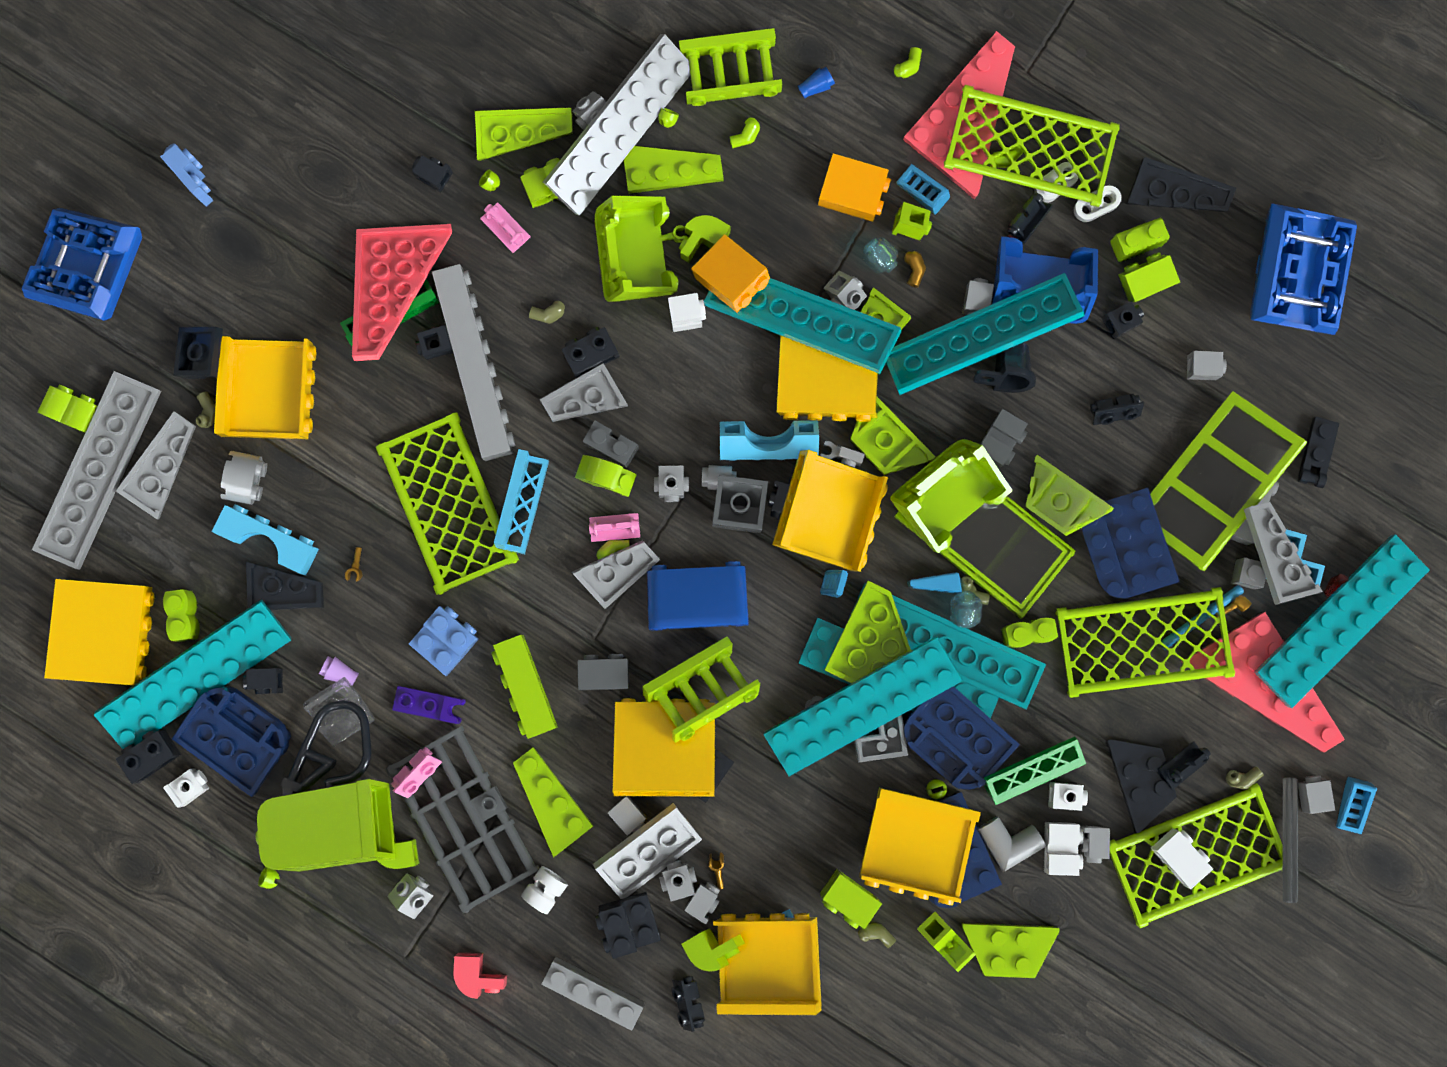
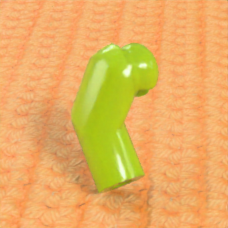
[894,47,922,78]
[989,146,1024,168]

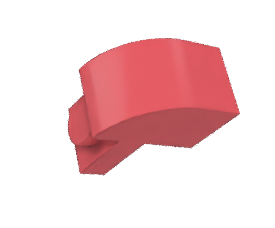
[454,953,507,999]

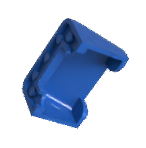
[992,236,1098,324]
[647,561,749,631]

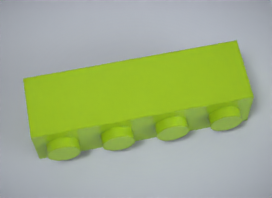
[492,635,558,739]

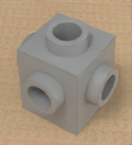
[572,91,606,130]
[823,271,867,310]
[654,466,689,502]
[659,860,697,901]
[387,873,433,919]

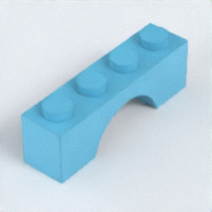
[720,420,819,461]
[212,504,319,575]

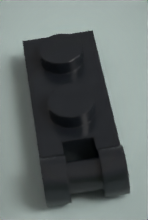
[1298,417,1340,489]

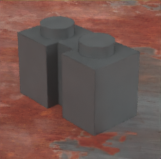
[980,409,1028,469]
[582,421,639,469]
[578,654,629,690]

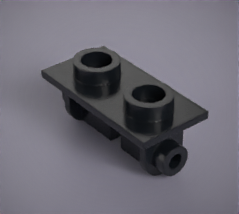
[1007,193,1053,244]
[1090,394,1144,425]
[1159,741,1211,790]
[672,976,705,1032]

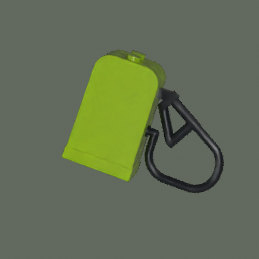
[256,700,396,872]

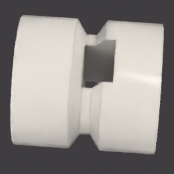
[521,866,568,914]

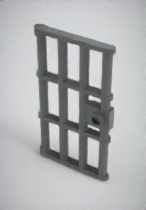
[385,726,540,913]

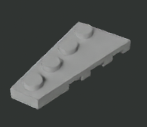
[116,412,196,520]
[1244,502,1323,605]

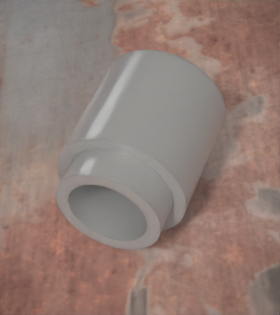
[702,465,737,490]

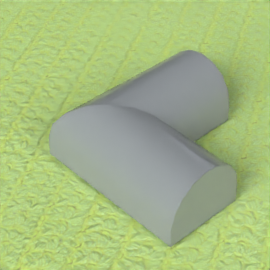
[854,715,908,762]
[977,816,1046,872]

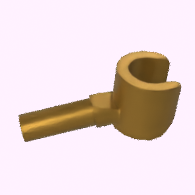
[345,547,363,582]
[1215,596,1252,617]
[709,852,724,889]

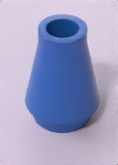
[798,67,835,99]

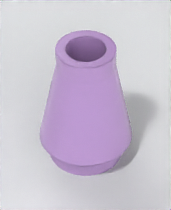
[319,656,359,686]

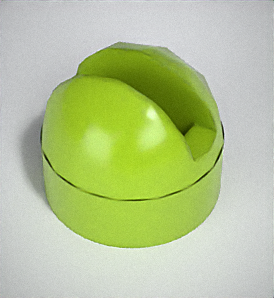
[658,108,679,128]
[479,169,500,191]
[926,779,947,799]
[258,867,280,889]

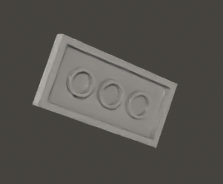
[593,803,702,899]

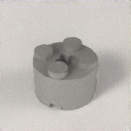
[221,451,267,505]

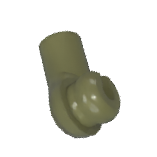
[529,301,565,324]
[196,391,216,428]
[960,576,990,605]
[1226,766,1264,789]
[858,923,896,948]

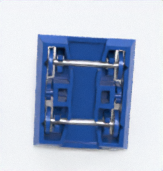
[1250,204,1357,335]
[22,208,142,321]

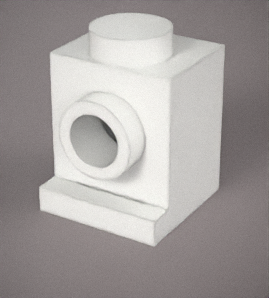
[163,768,209,808]
[1048,782,1088,811]

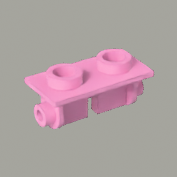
[480,202,530,253]
[589,513,640,542]
[391,747,442,798]

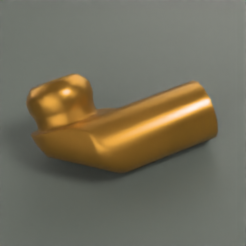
[904,251,926,288]

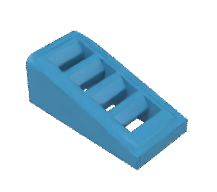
[896,164,950,215]
[820,570,848,598]
[907,572,962,593]
[1336,777,1377,834]

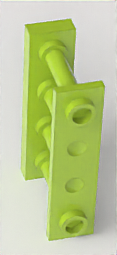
[679,28,782,106]
[643,637,760,743]

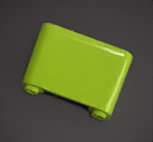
[595,196,678,302]
[890,439,1012,553]

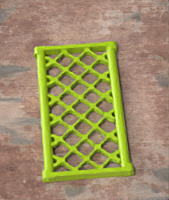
[944,85,1120,207]
[376,413,519,595]
[1056,587,1235,698]
[1109,783,1283,928]

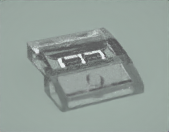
[303,677,374,747]

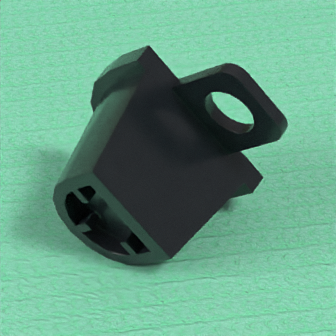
[973,342,1036,393]

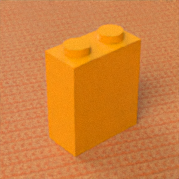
[818,153,891,222]
[691,234,770,313]

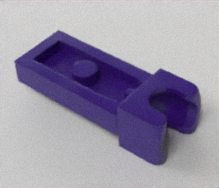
[392,686,466,724]

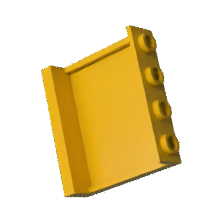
[214,336,316,439]
[777,336,878,422]
[772,450,888,572]
[44,579,155,685]
[613,698,715,797]
[859,788,981,906]
[713,913,822,1015]

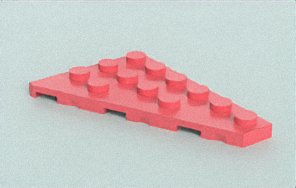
[903,31,1015,199]
[352,224,452,361]
[1181,612,1345,752]

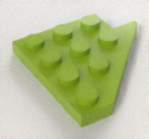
[824,581,911,683]

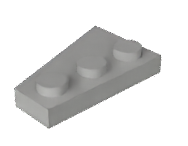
[540,363,628,422]
[572,540,660,609]

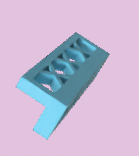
[494,449,549,554]

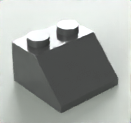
[712,475,768,533]

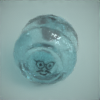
[862,237,898,274]
[949,591,982,629]

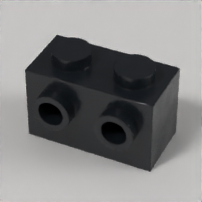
[561,327,620,379]
[116,729,181,784]

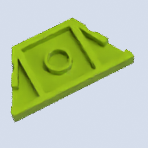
[850,397,935,475]
[1026,455,1114,536]
[962,923,1059,978]

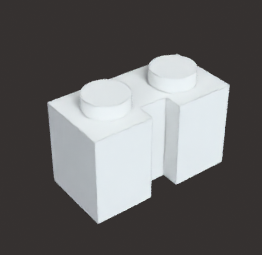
[668,293,706,332]
[1044,822,1083,876]
[1151,828,1213,889]

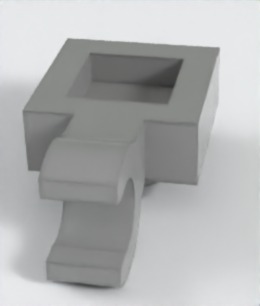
[820,441,865,468]

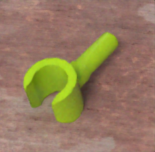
[656,225,686,243]

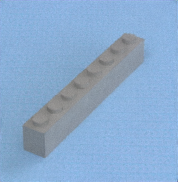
[432,264,516,461]

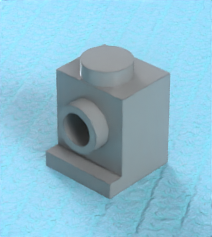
[1080,826,1110,863]
[684,882,720,924]

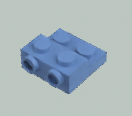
[160,144,213,206]
[409,606,479,676]

